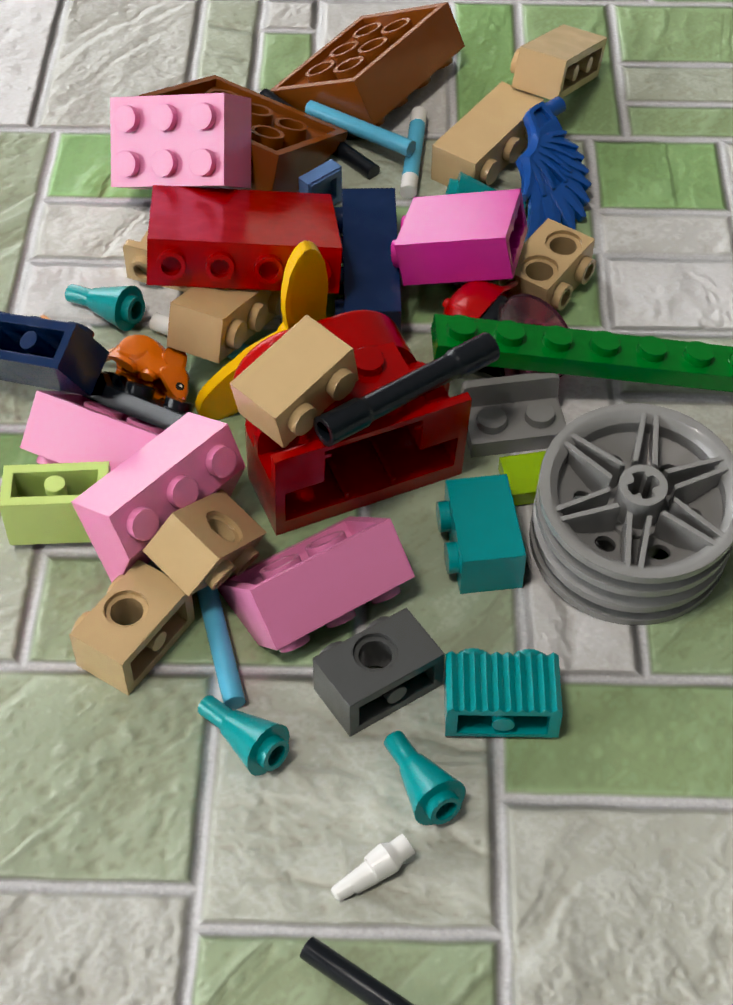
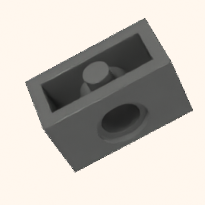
[313,607,445,737]

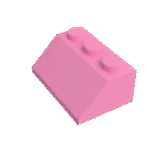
[20,390,164,471]
[71,412,246,582]
[218,516,415,653]

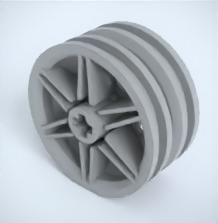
[529,403,733,625]

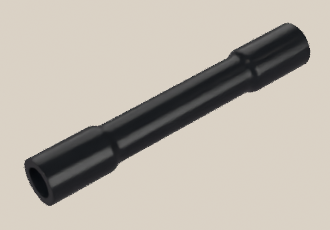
[313,332,500,447]

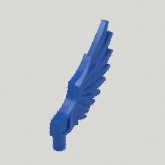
[515,96,592,243]

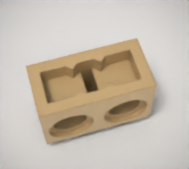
[499,218,596,324]

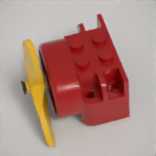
[195,240,472,536]

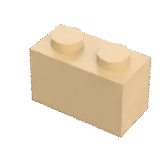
[230,315,359,448]

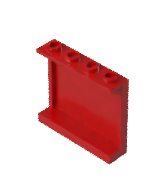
[146,185,342,293]

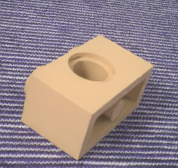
[142,489,267,597]
[69,560,195,696]

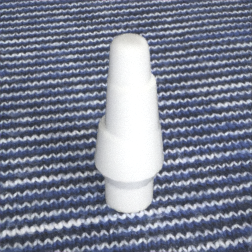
[331,834,415,901]

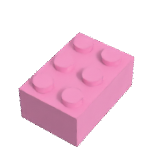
[110,93,251,190]

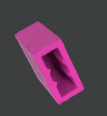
[391,189,528,286]

